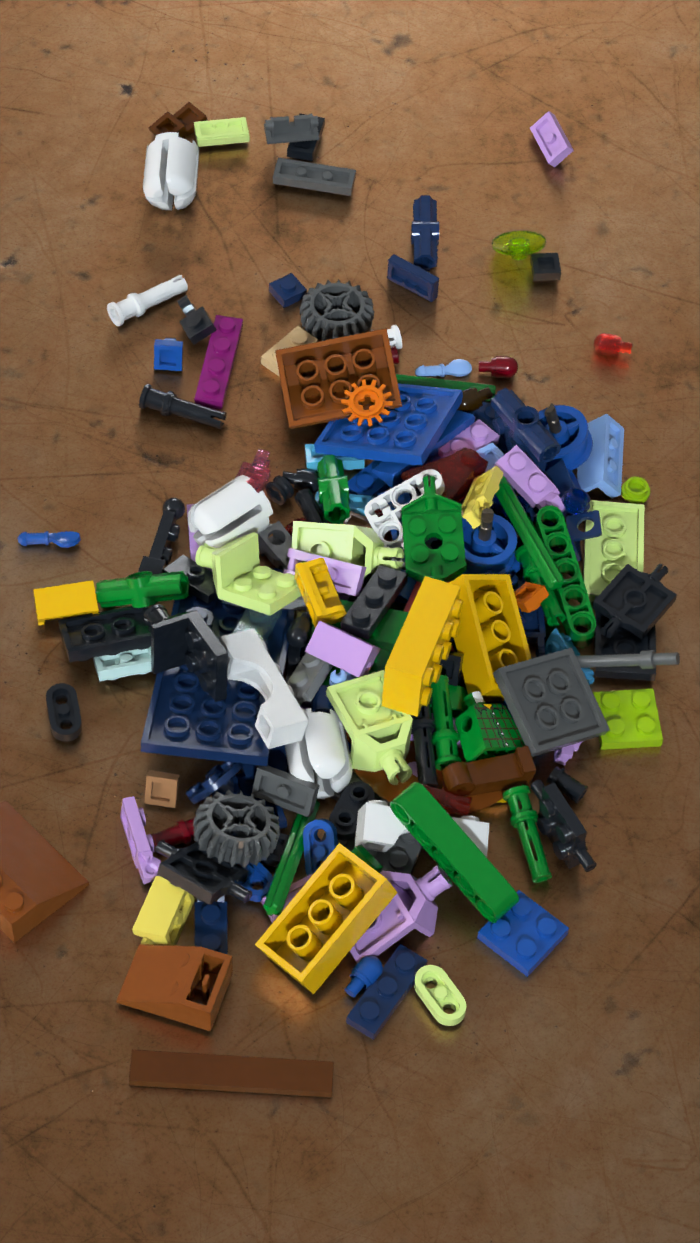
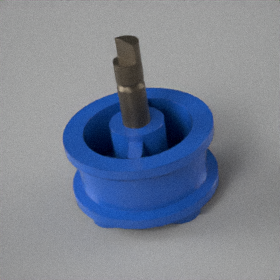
[538,403,593,471]
[462,508,517,574]

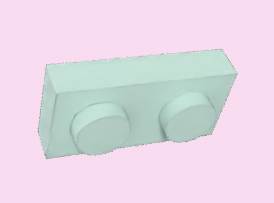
[93,646,152,682]

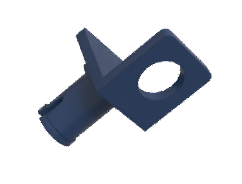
[551,510,602,561]

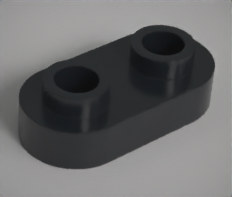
[46,683,82,741]
[329,781,375,841]

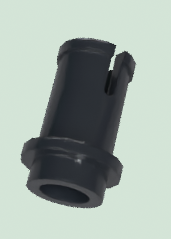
[546,767,588,804]

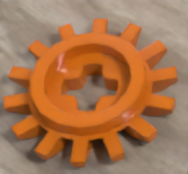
[341,379,393,427]

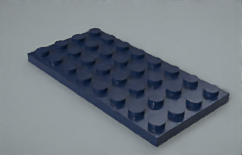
[141,592,296,766]

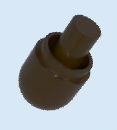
[457,387,492,413]

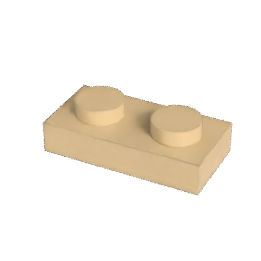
[261,326,319,377]

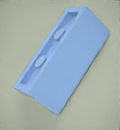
[577,414,624,499]

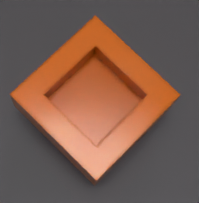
[514,582,549,613]

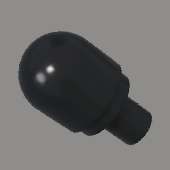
[283,468,318,493]
[286,612,313,648]

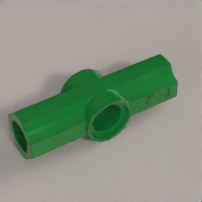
[317,455,350,524]
[95,571,189,608]

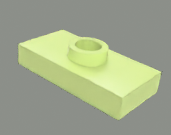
[194,117,250,147]

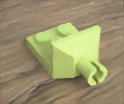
[291,521,404,587]
[195,532,302,616]
[326,670,413,785]

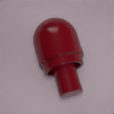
[479,356,518,378]

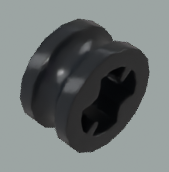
[265,475,294,505]

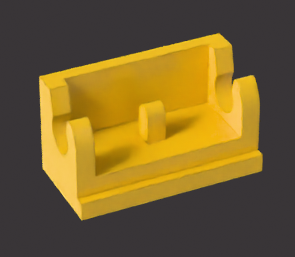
[294,558,346,628]
[33,580,99,626]

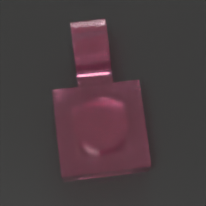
[236,449,271,493]

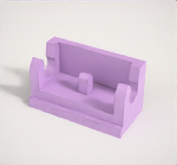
[305,621,381,677]

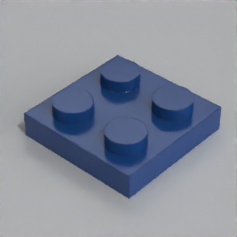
[477,890,569,977]

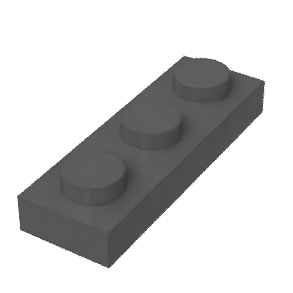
[273,158,356,196]

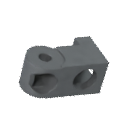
[258,521,292,571]

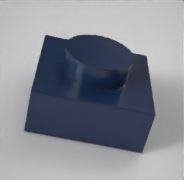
[269,273,307,308]

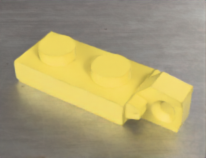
[462,466,504,529]

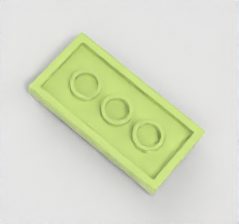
[583,500,645,601]

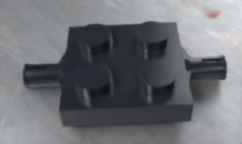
[592,564,677,639]
[530,780,597,872]
[155,840,252,905]

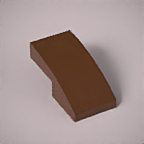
[149,102,208,138]

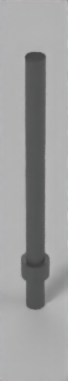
[531,650,680,669]

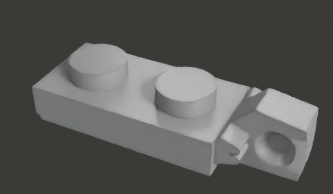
[287,652,333,706]

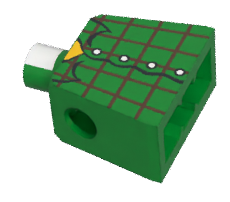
[455,691,525,762]

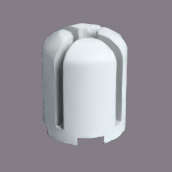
[143,132,199,211]
[187,475,273,548]
[285,708,353,799]

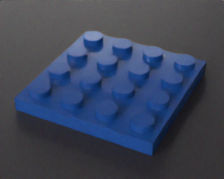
[314,383,463,466]

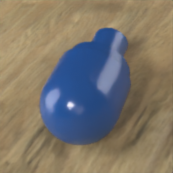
[344,955,383,997]

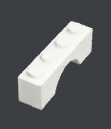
[219,629,309,749]
[355,800,490,857]

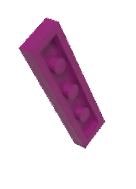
[194,315,243,409]

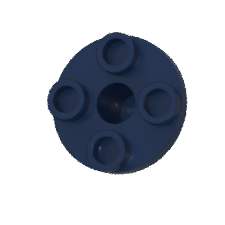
[185,762,246,804]

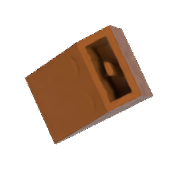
[116,944,233,1031]

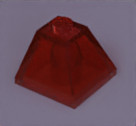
[401,447,488,502]

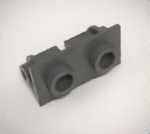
[264,113,319,144]

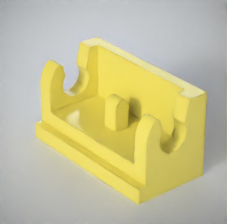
[132,876,195,946]

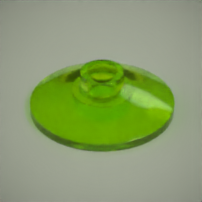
[492,231,546,260]

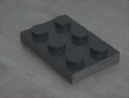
[594,596,656,681]
[58,606,151,662]

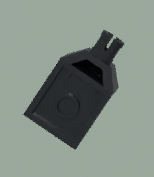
[144,604,228,702]

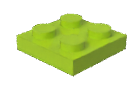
[593,688,663,750]

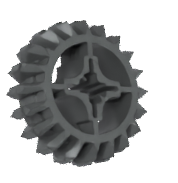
[300,279,374,341]
[193,789,280,868]

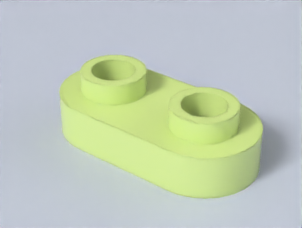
[414,965,466,1026]

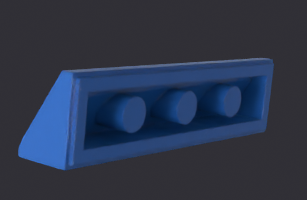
[372,410,475,488]

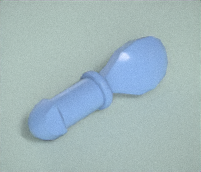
[415,359,472,377]

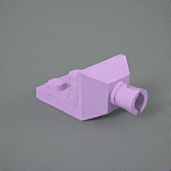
[350,865,453,963]

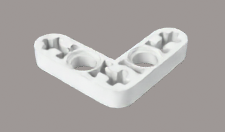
[364,469,445,570]

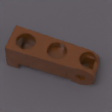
[441,746,537,797]

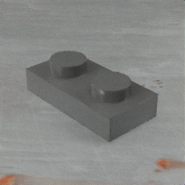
[251,765,320,817]

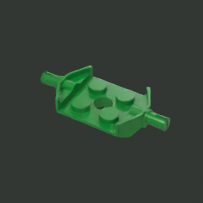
[401,476,467,583]

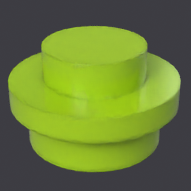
[621,476,650,504]

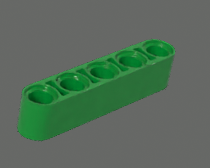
[535,505,596,648]
[390,782,519,923]

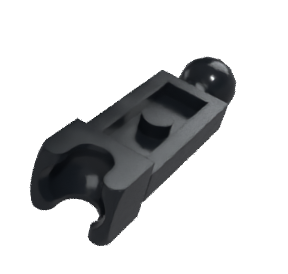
[138,497,185,574]

